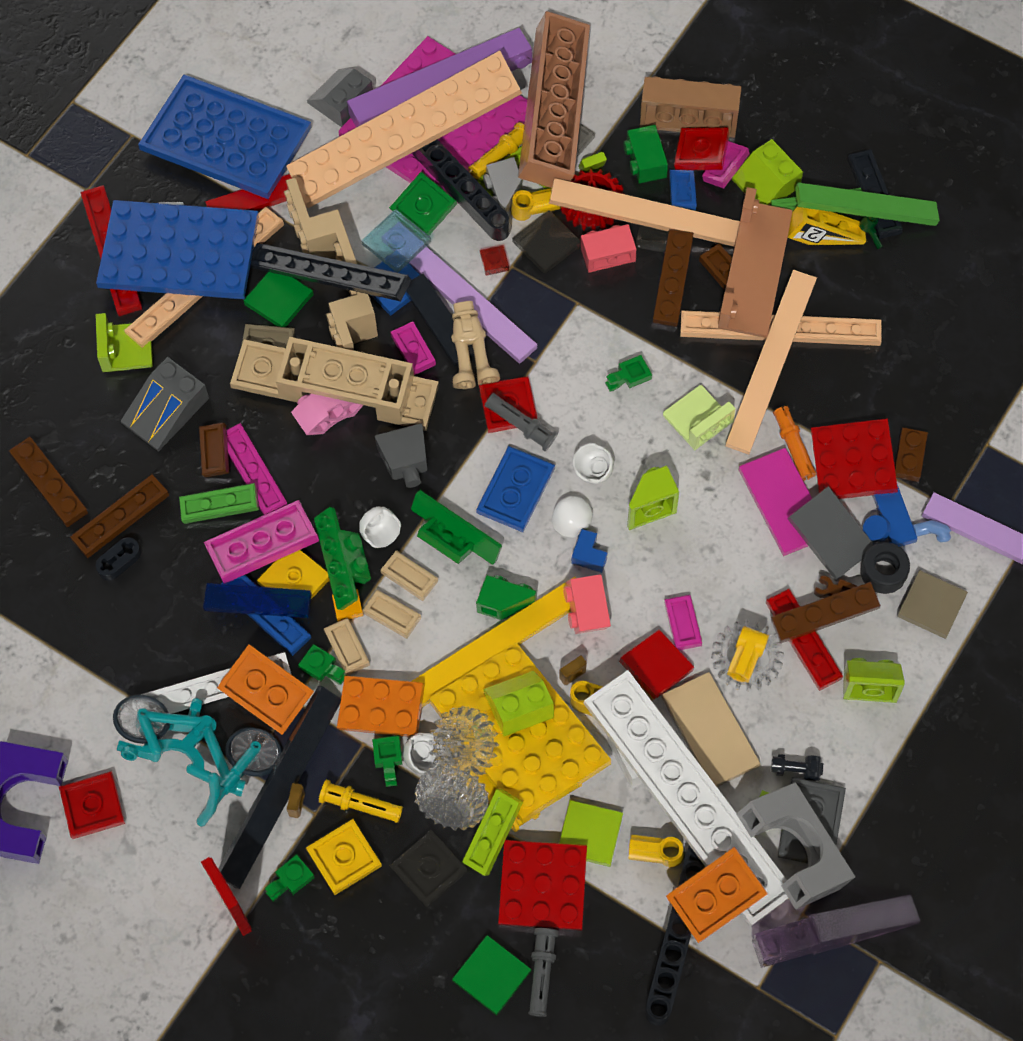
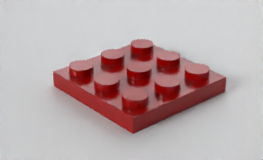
[811,419,898,499]
[498,840,587,930]

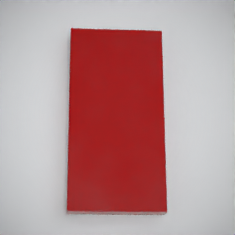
[201,857,252,936]

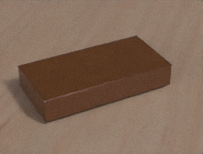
[199,423,229,477]

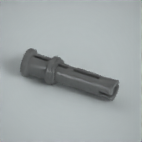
[485,393,558,452]
[529,928,559,1017]

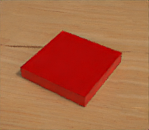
[674,128,730,170]
[479,376,538,433]
[619,630,695,700]
[59,771,125,840]

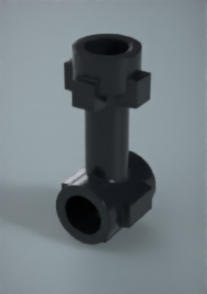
[771,754,824,781]

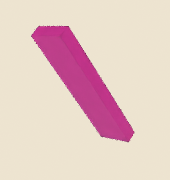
[227,423,288,515]

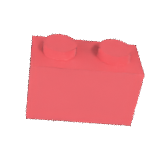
[581,224,636,273]
[563,574,611,634]

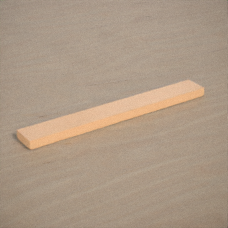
[549,178,740,247]
[124,207,284,347]
[725,270,817,455]
[680,311,881,346]

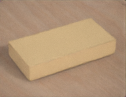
[381,551,438,601]
[363,590,421,639]
[324,618,370,676]

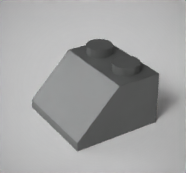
[307,68,373,127]

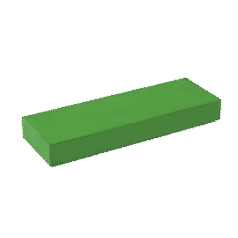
[179,483,259,524]

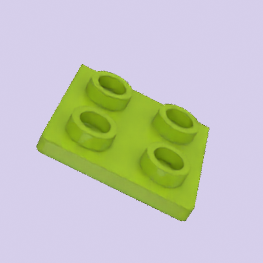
[96,313,153,372]

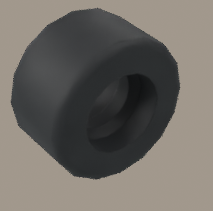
[860,542,910,594]

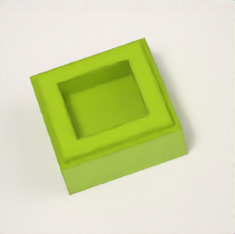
[578,152,607,173]

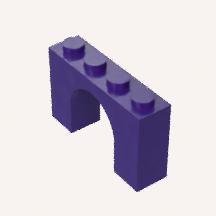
[0,741,68,864]

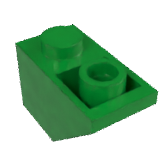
[476,575,537,620]

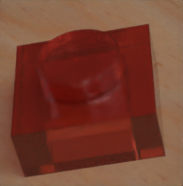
[480,245,509,276]

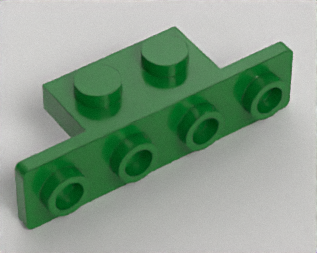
[411,490,502,565]
[314,507,371,610]

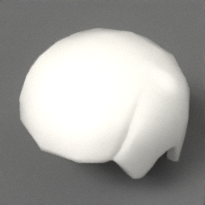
[572,443,614,484]
[551,496,593,538]
[359,506,401,548]
[403,733,443,774]

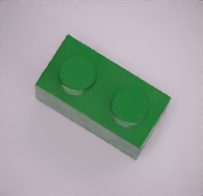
[623,125,668,183]

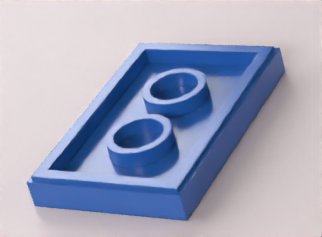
[476,446,555,532]

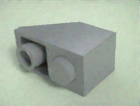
[483,157,522,213]

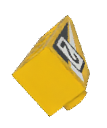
[788,206,866,245]

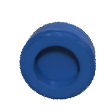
[863,515,891,542]

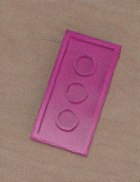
[739,448,812,557]
[204,500,319,584]

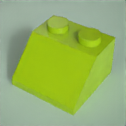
[732,139,803,206]
[627,466,679,530]
[843,658,905,703]
[483,671,554,736]

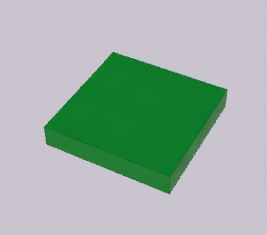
[389,172,458,240]
[244,272,314,328]
[452,935,531,1016]

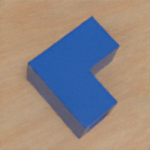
[571,529,608,573]

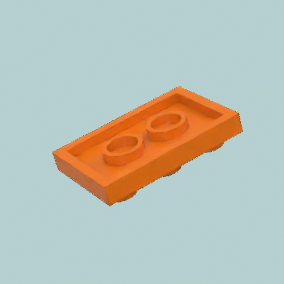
[217,645,314,735]
[337,676,425,737]
[666,847,768,943]

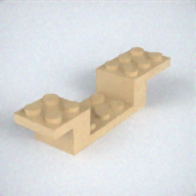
[284,178,378,351]
[230,337,439,431]

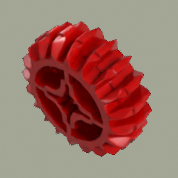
[561,168,624,231]

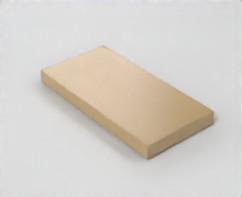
[661,672,760,787]

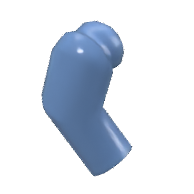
[913,520,951,542]

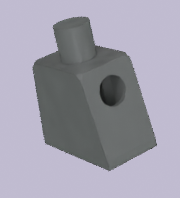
[375,423,427,488]

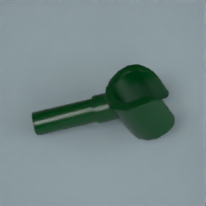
[859,216,883,249]

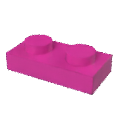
[702,141,750,188]
[391,322,436,375]

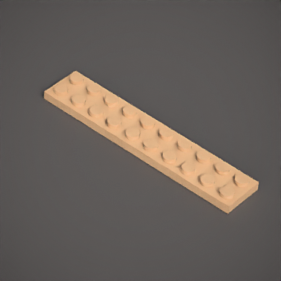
[286,51,522,208]

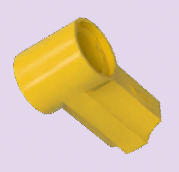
[511,188,560,221]
[727,626,769,683]
[628,835,684,868]

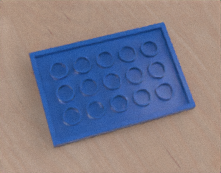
[138,74,311,199]
[96,200,259,299]

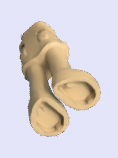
[451,301,500,389]

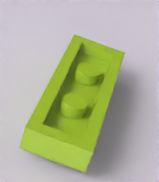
[462,789,523,876]

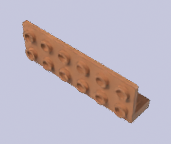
[718,187,792,338]

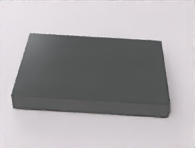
[787,486,874,580]
[778,777,846,864]

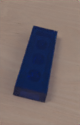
[203,583,312,618]

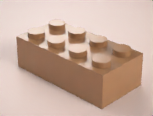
[640,77,741,138]

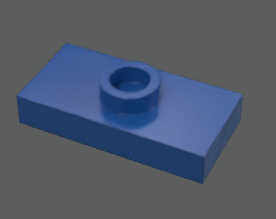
[669,170,697,211]

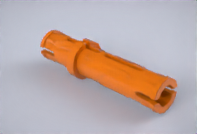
[773,406,817,481]

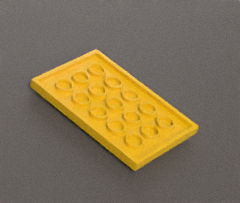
[429,643,611,823]

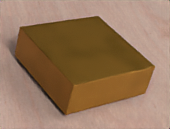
[559,655,587,686]
[287,783,305,818]

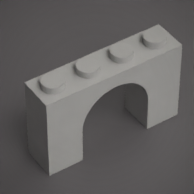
[737,782,855,910]

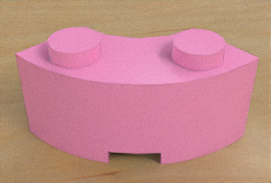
[291,394,363,435]

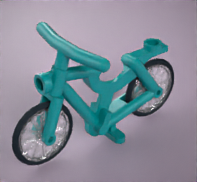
[113,695,282,827]

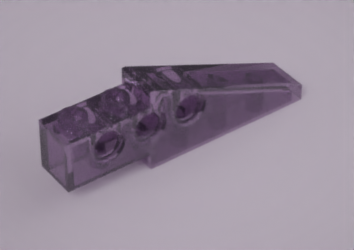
[752,895,920,968]

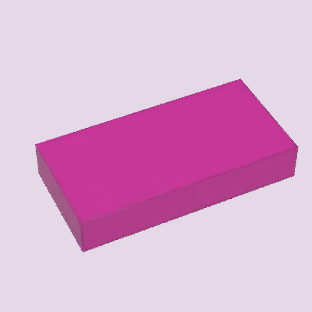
[664,595,702,650]

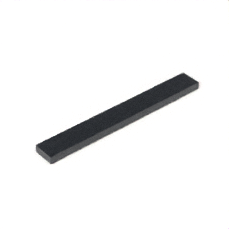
[250,243,412,302]
[218,686,341,889]

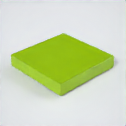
[559,800,623,867]

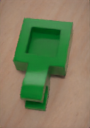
[605,355,652,392]
[298,644,346,685]
[372,736,403,787]
[265,855,315,901]

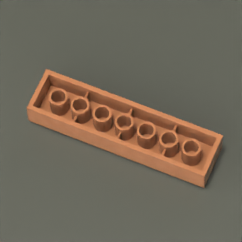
[518,11,590,188]

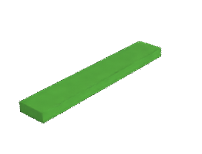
[795,183,940,226]

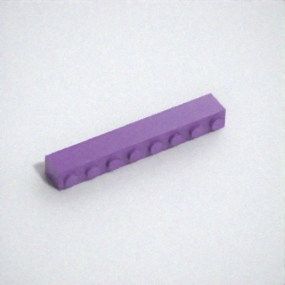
[347,28,532,128]

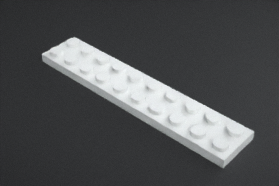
[583,670,789,927]

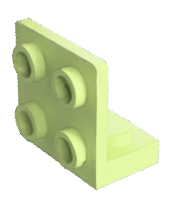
[663,385,736,450]

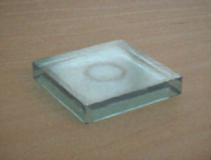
[362,209,431,273]

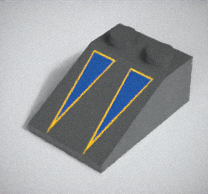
[121,357,209,452]

